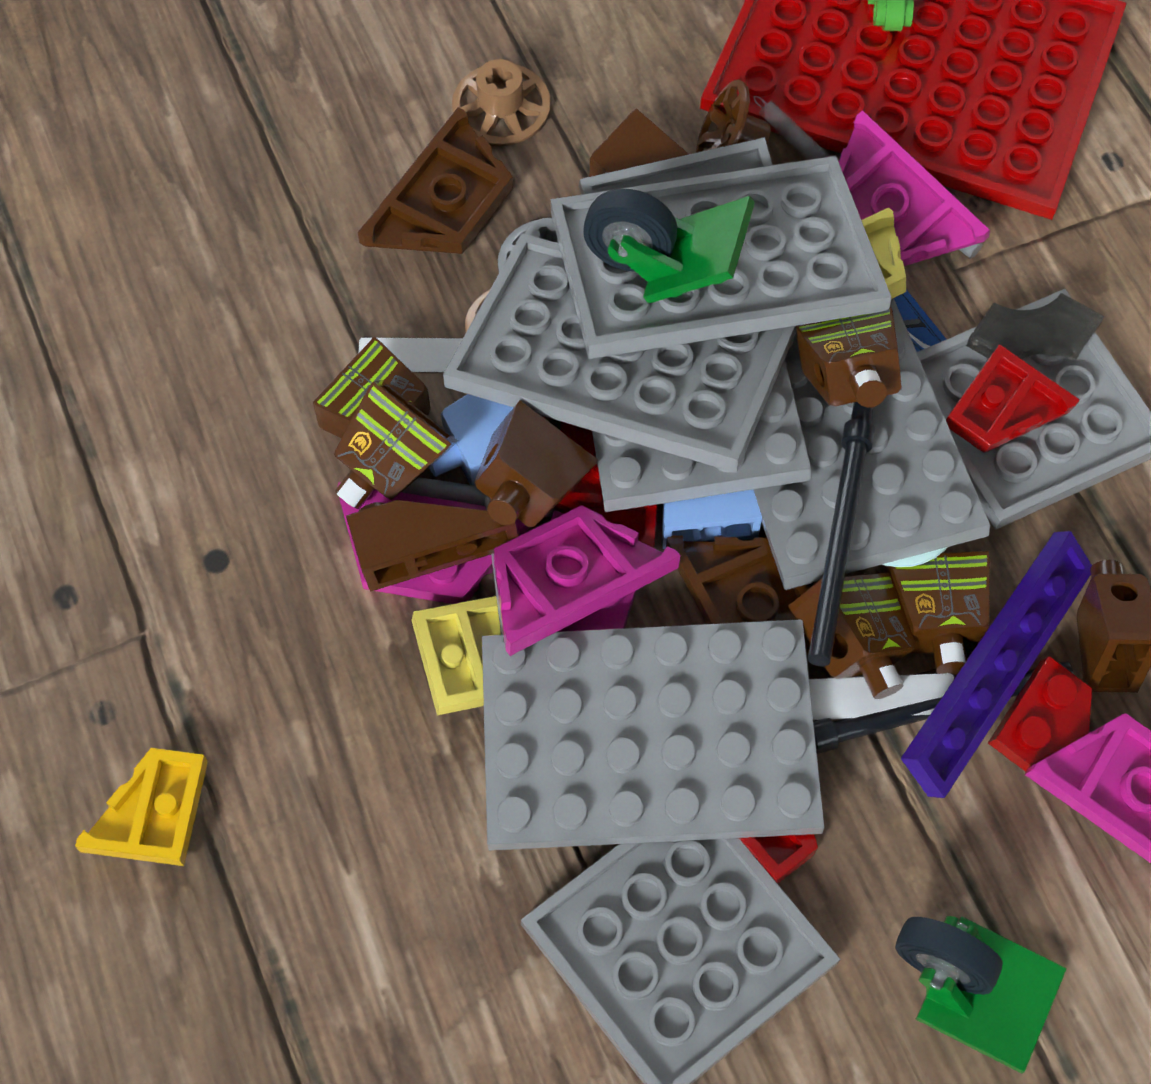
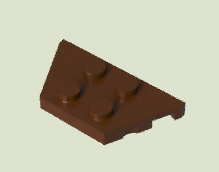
[358,107,513,254]
[666,535,811,658]

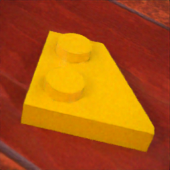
[75,748,208,866]

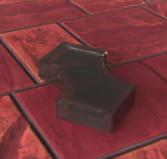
[966,293,1104,361]

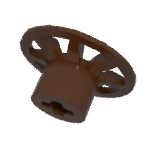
[696,79,770,153]

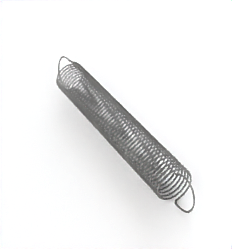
[754,96,830,160]

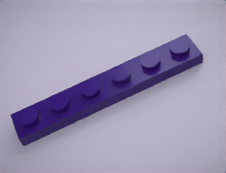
[901,531,1092,798]

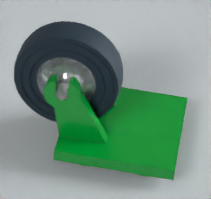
[583,189,755,304]
[895,916,1067,1074]

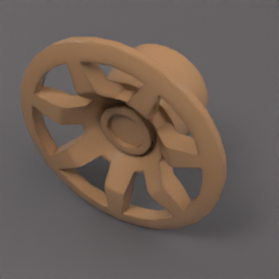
[452,59,550,146]

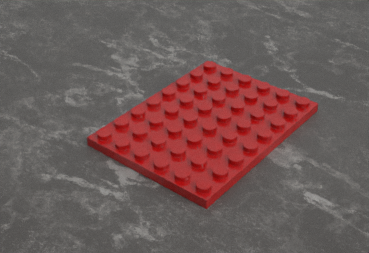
[700,0,1127,220]

